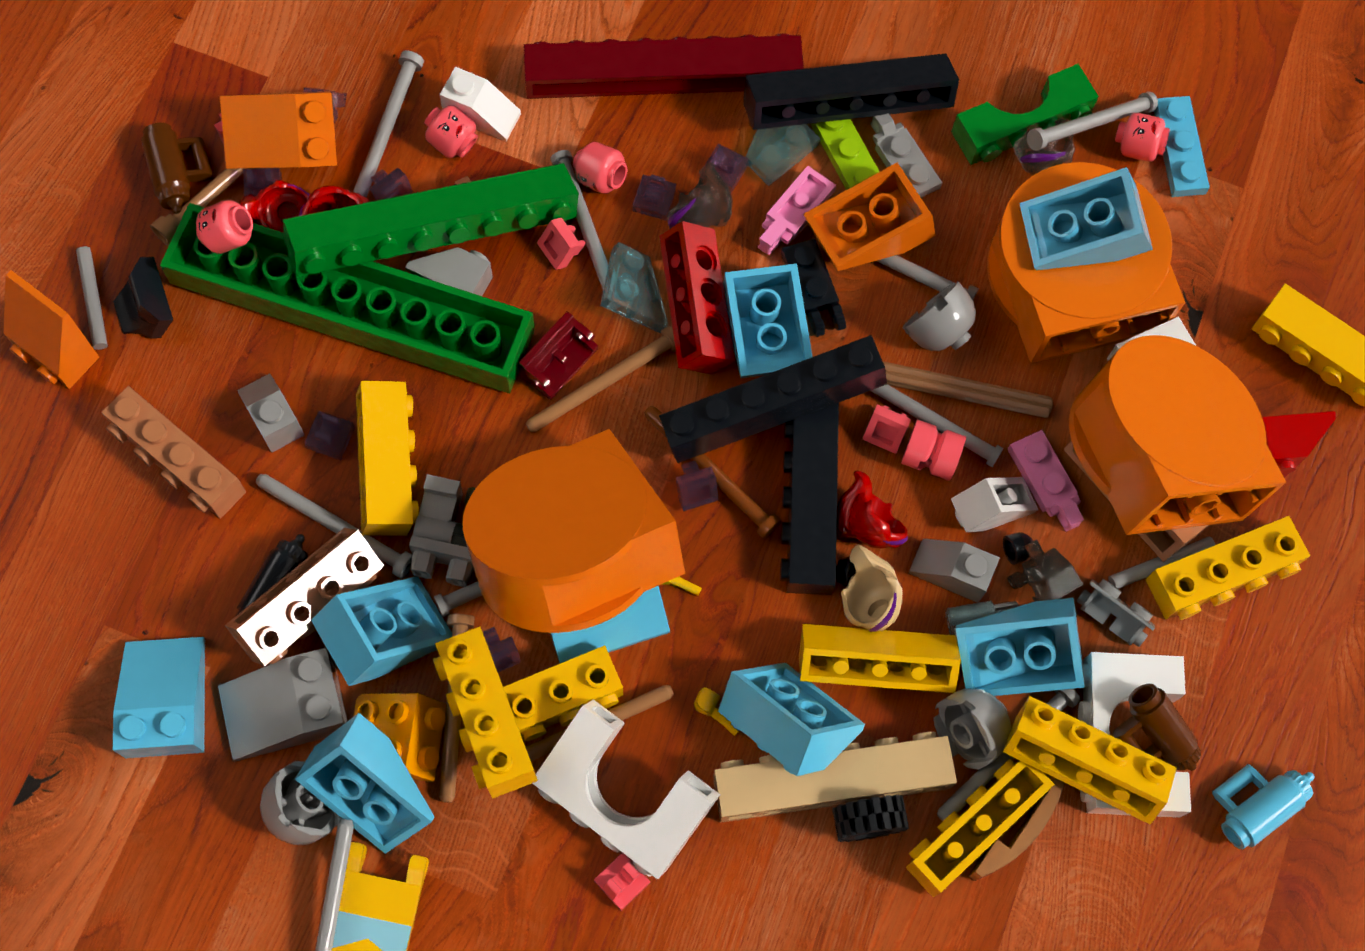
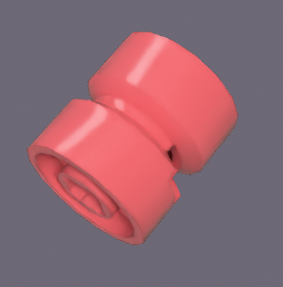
[901,419,966,481]

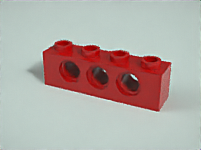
[659,221,735,374]

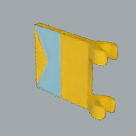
[332,842,429,951]

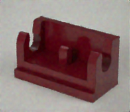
[519,311,598,400]

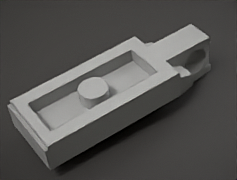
[870,113,942,198]

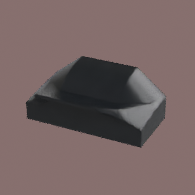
[113,257,173,339]

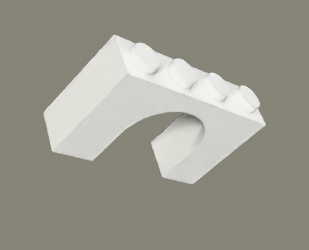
[1078,652,1191,818]
[532,699,720,879]

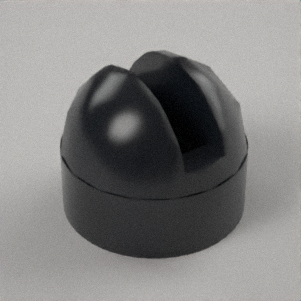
[1003,532,1035,565]
[836,557,856,586]

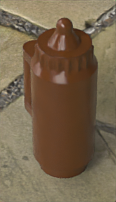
[141,123,213,214]
[1113,684,1201,771]

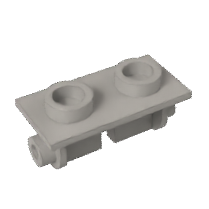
[1076,579,1155,647]

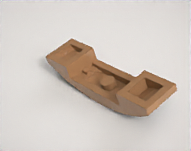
[968,773,1064,881]

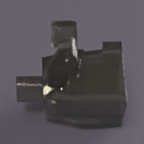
[1007,539,1083,602]

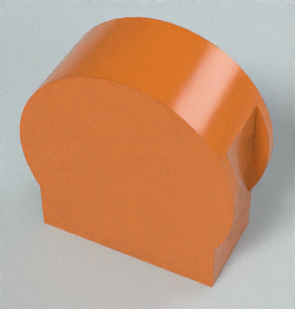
[987,162,1185,364]
[1069,335,1287,535]
[462,429,685,633]

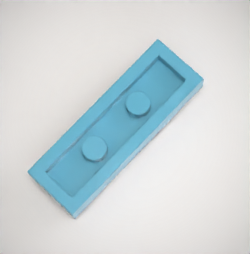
[1154,96,1210,197]

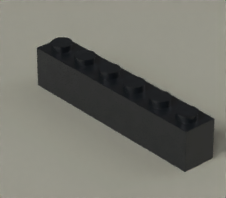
[743,53,959,130]
[659,335,887,463]
[780,403,839,595]

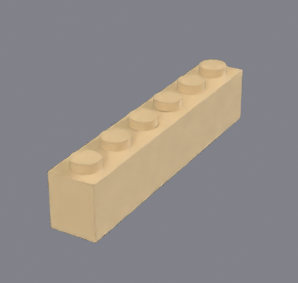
[713,732,957,823]

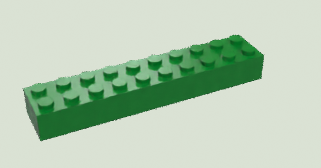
[160,203,535,394]

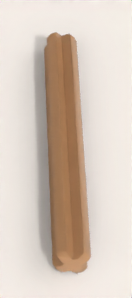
[883,361,1053,418]

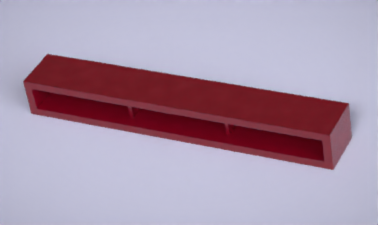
[524,33,804,99]

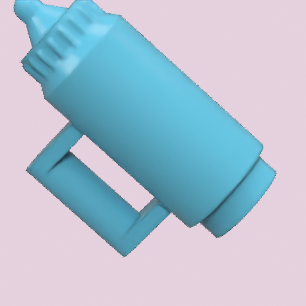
[1212,764,1314,850]

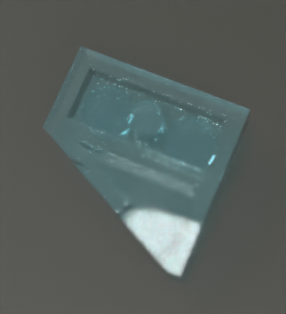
[745,124,821,186]
[600,242,668,334]

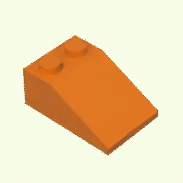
[219,91,337,169]
[803,162,936,271]
[4,270,99,389]

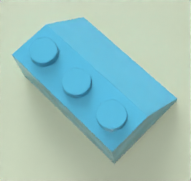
[550,586,670,663]
[718,663,865,776]

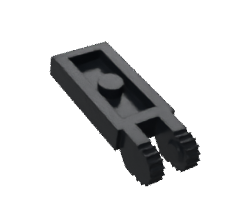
[781,238,846,337]

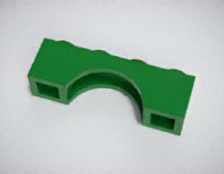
[951,64,1099,165]

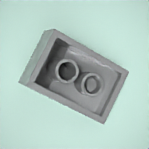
[218,648,348,762]

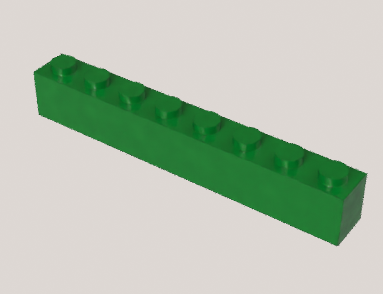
[283,163,579,277]

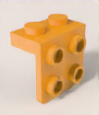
[353,693,446,782]

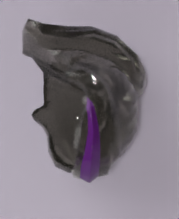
[1013,119,1075,175]
[667,162,733,228]

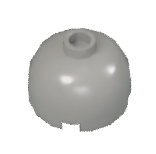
[902,281,976,351]
[934,688,1011,770]
[260,761,342,845]

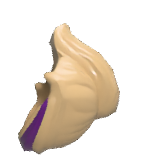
[841,544,903,633]

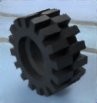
[832,795,909,842]

